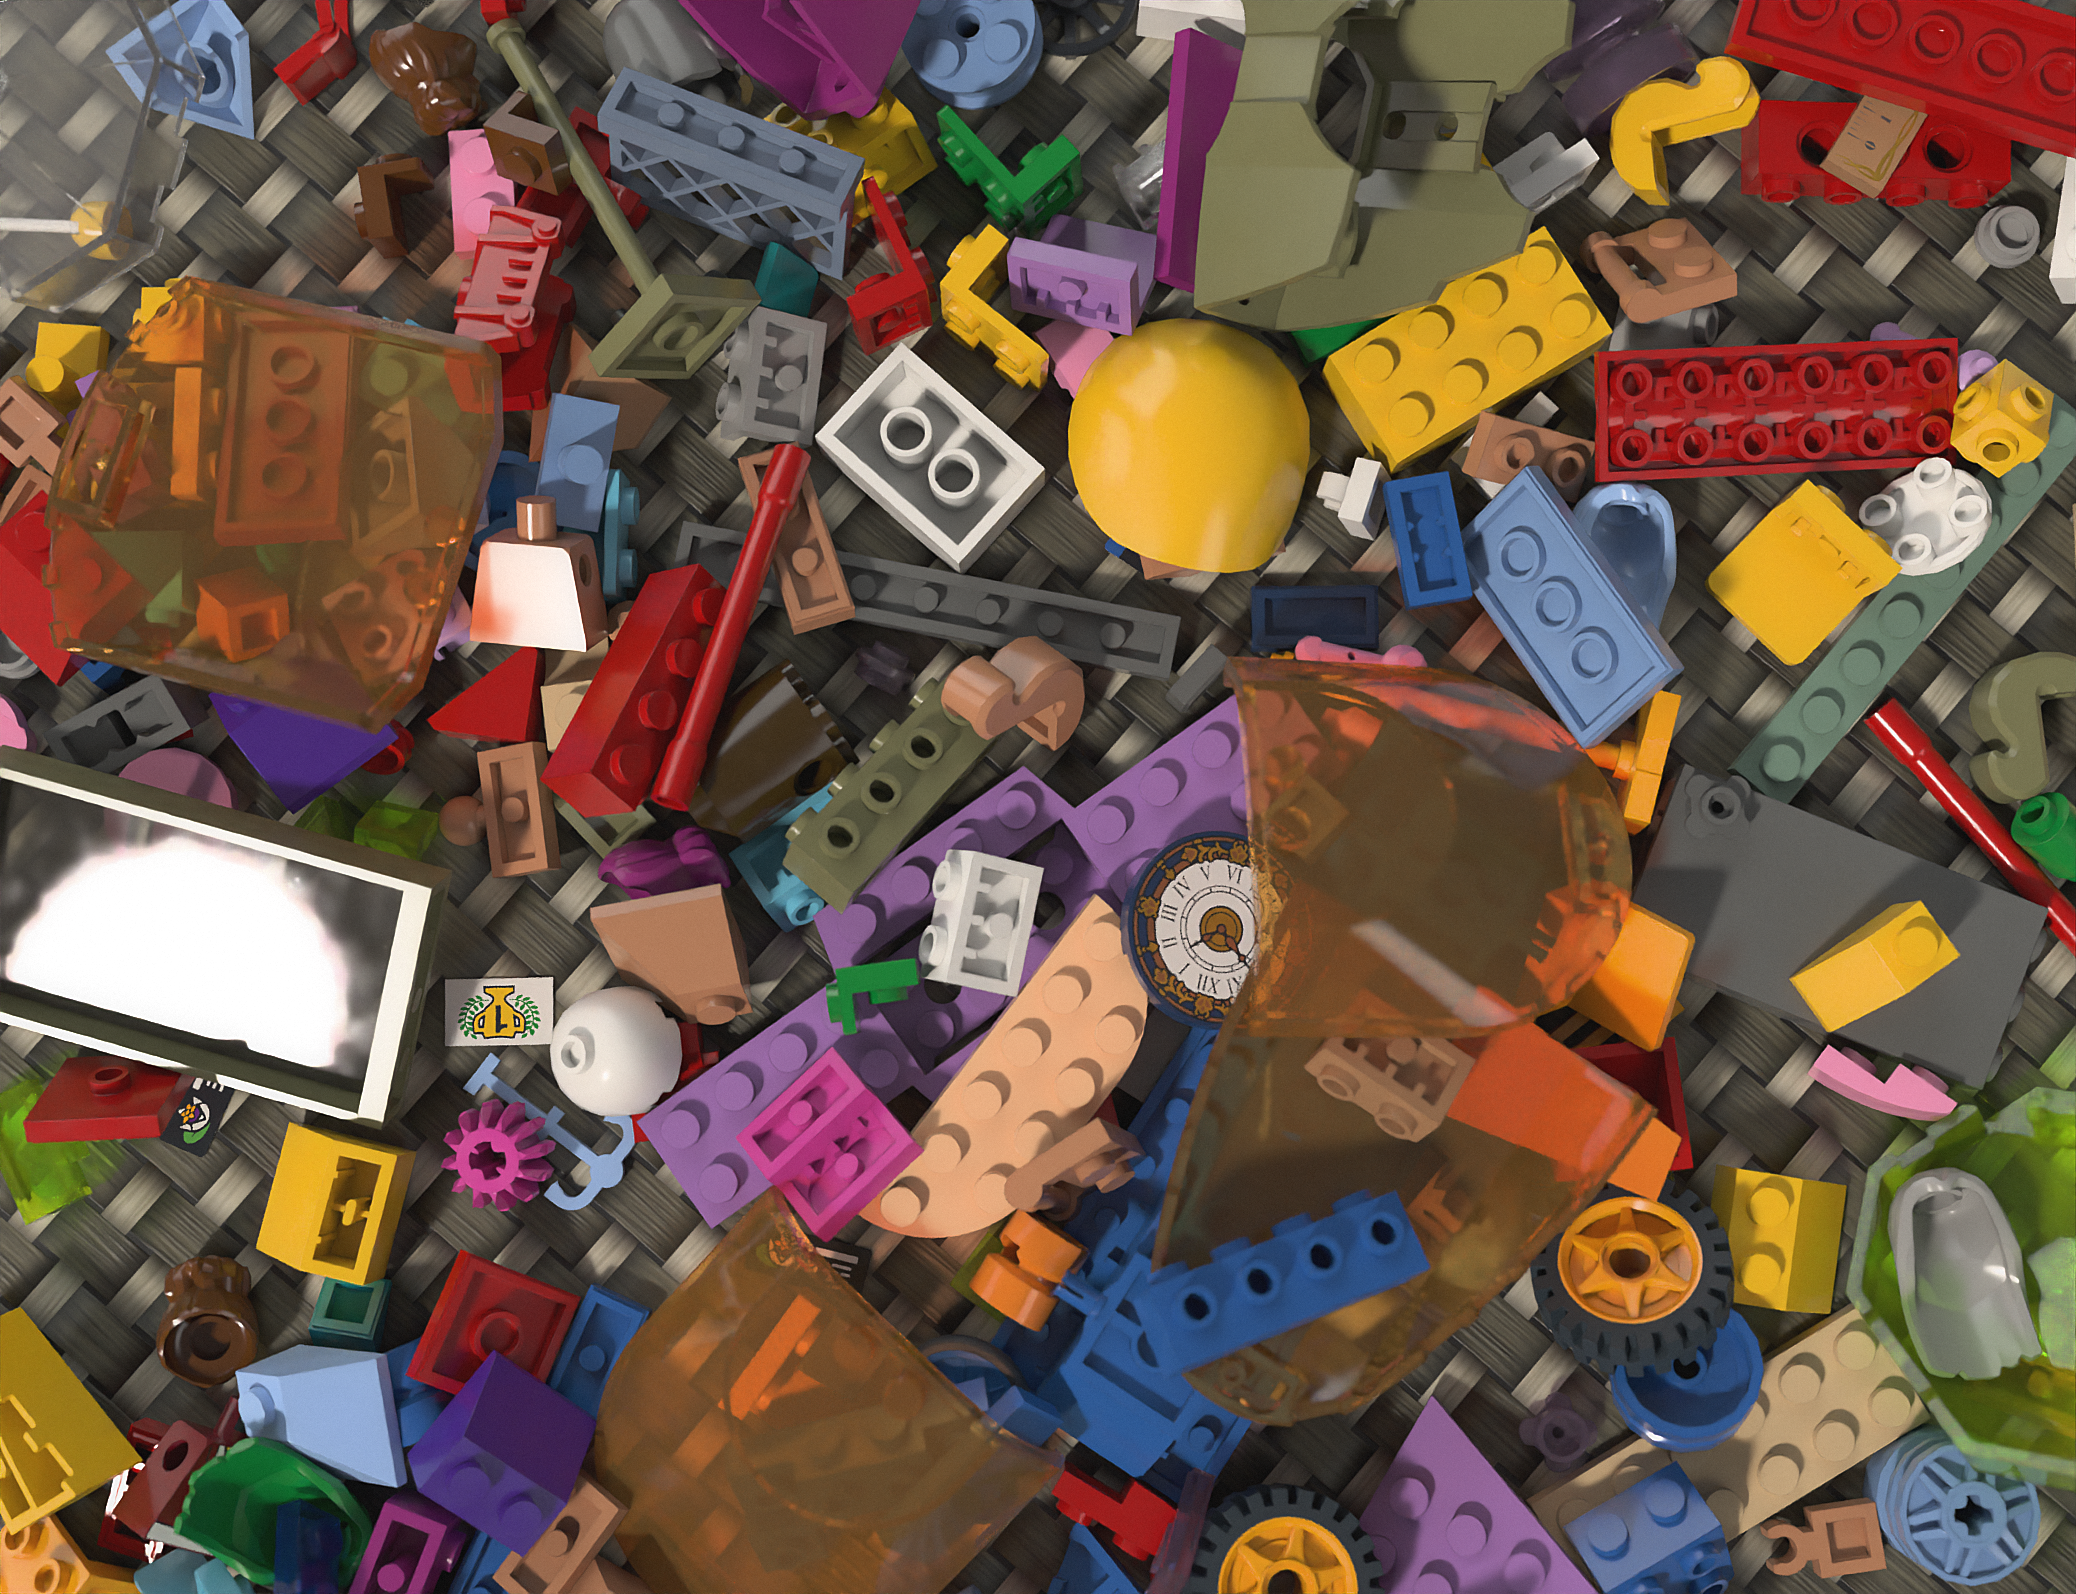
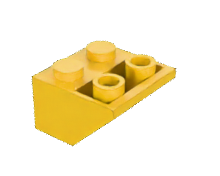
[256,1121,417,1286]

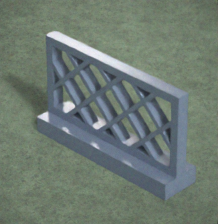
[597,66,865,280]

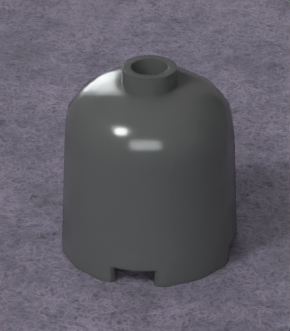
[602,0,754,108]

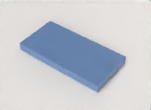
[1460,466,1685,750]

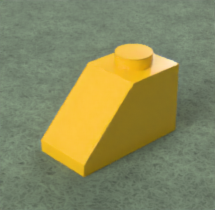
[1789,900,1960,1032]

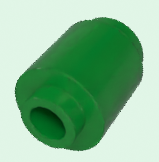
[2011,792,2076,882]

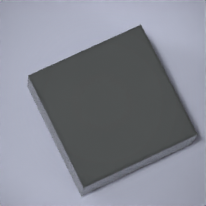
[1165,644,1228,713]

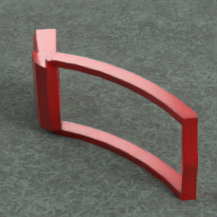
[273,0,357,106]

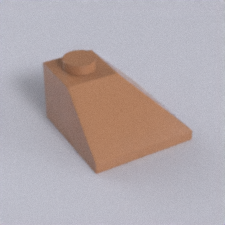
[590,884,753,1025]

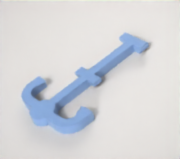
[463,1053,636,1210]

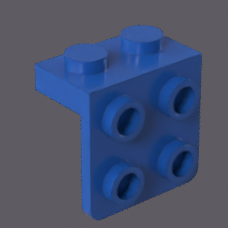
[1563,1461,1734,1594]

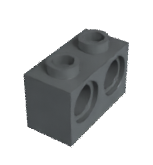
[42,663,210,773]

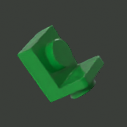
[826,958,921,1035]

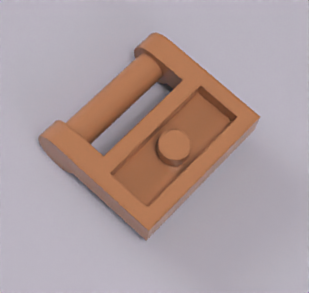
[1579,217,1737,323]
[1004,1118,1147,1223]

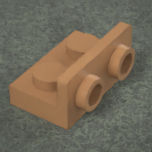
[1304,984,1476,1142]

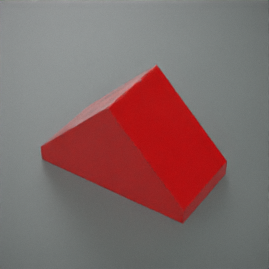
[427,646,546,745]

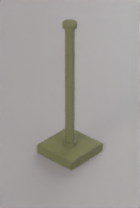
[486,18,762,380]

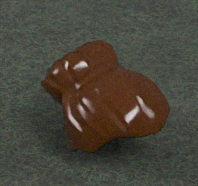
[368,22,488,136]
[156,1255,260,1388]

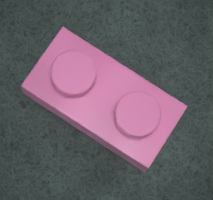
[448,129,519,260]

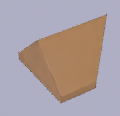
[528,323,672,463]

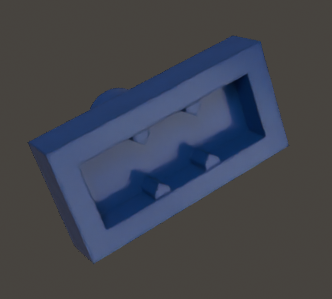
[1382,471,1473,611]

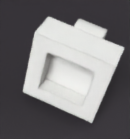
[1316,457,1392,541]

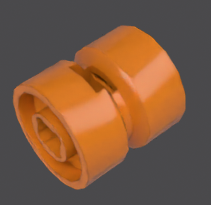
[969,1209,1091,1332]

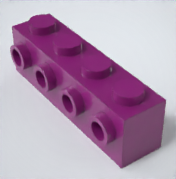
[349,1487,467,1594]

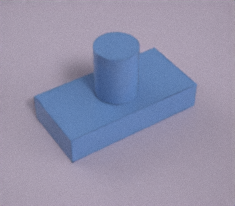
[535,393,620,532]

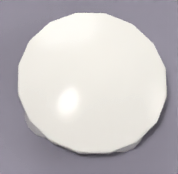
[1859,457,1992,576]

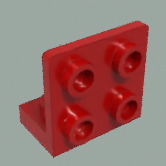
[846,176,938,356]

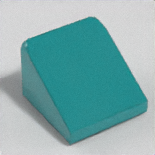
[754,241,819,318]
[308,1277,392,1353]

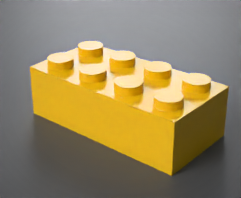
[1320,226,1613,477]

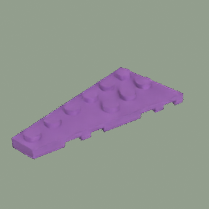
[1359,1395,1599,1594]

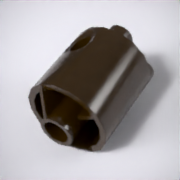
[688,658,861,844]

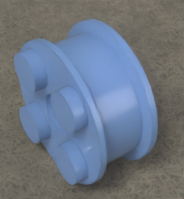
[901,0,1043,110]

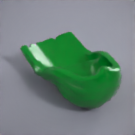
[174,1437,374,1594]

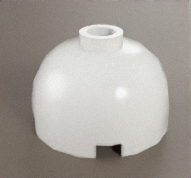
[550,986,682,1117]

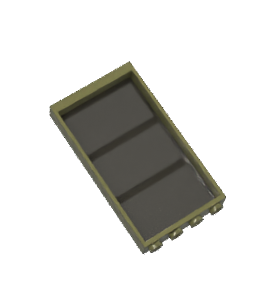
[0,744,453,1130]

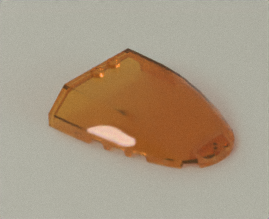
[1150,880,1658,1427]

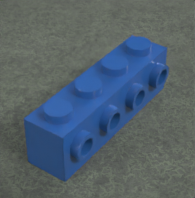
[1133,1189,1431,1381]

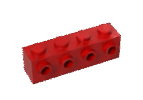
[540,563,727,818]

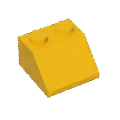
[1710,1164,1847,1314]

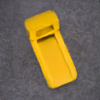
[1609,56,1760,206]

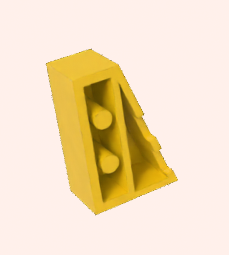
[0,1307,143,1535]

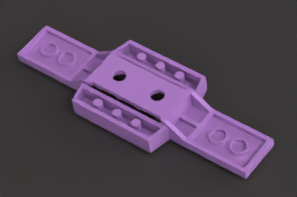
[637,669,1346,1229]

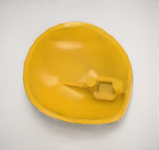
[1068,318,1310,573]

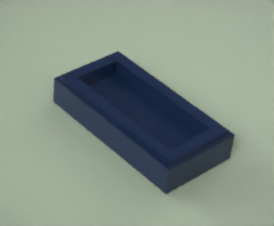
[1250,585,1379,652]

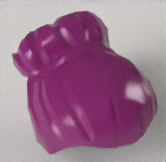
[598,825,731,900]

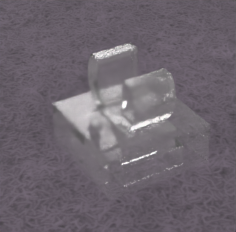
[1112,139,1165,231]

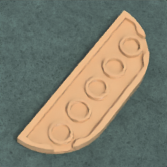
[858,893,1148,1238]

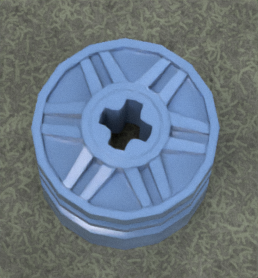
[1862,1423,2041,1586]

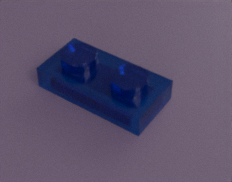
[274,1499,343,1594]

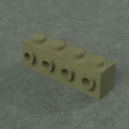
[782,666,1007,915]

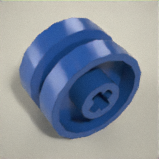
[1608,1307,1764,1453]

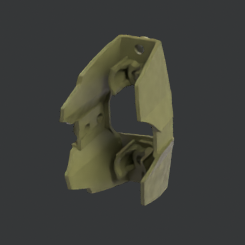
[1193,0,1576,333]

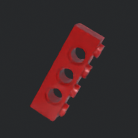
[1741,100,2011,209]

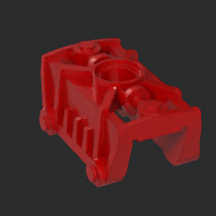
[446,205,577,413]

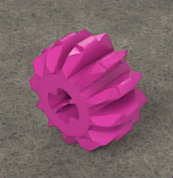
[441,1099,557,1211]

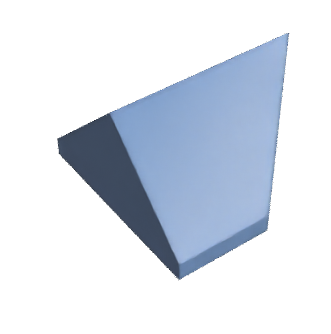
[106,0,254,140]

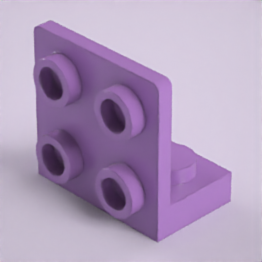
[1007,214,1157,336]

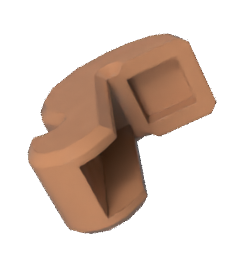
[941,636,1085,752]

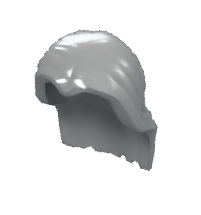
[1888,1167,2043,1380]

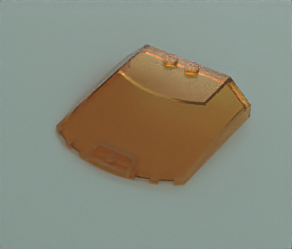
[42,275,504,735]

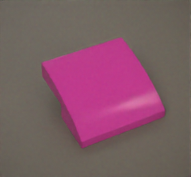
[735,1047,925,1243]

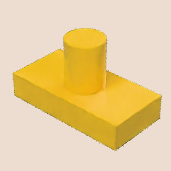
[25,322,110,447]

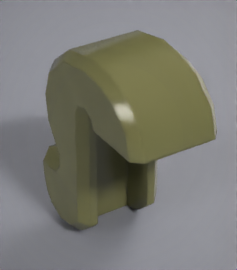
[1968,652,2076,804]

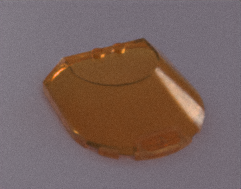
[1223,656,1633,1038]
[595,1185,1066,1594]

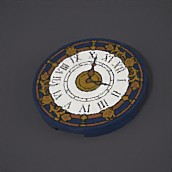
[1120,831,1313,1030]

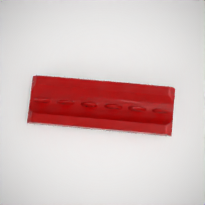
[1594,338,1958,482]

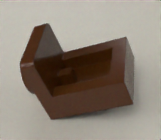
[483,91,573,196]
[354,153,435,259]

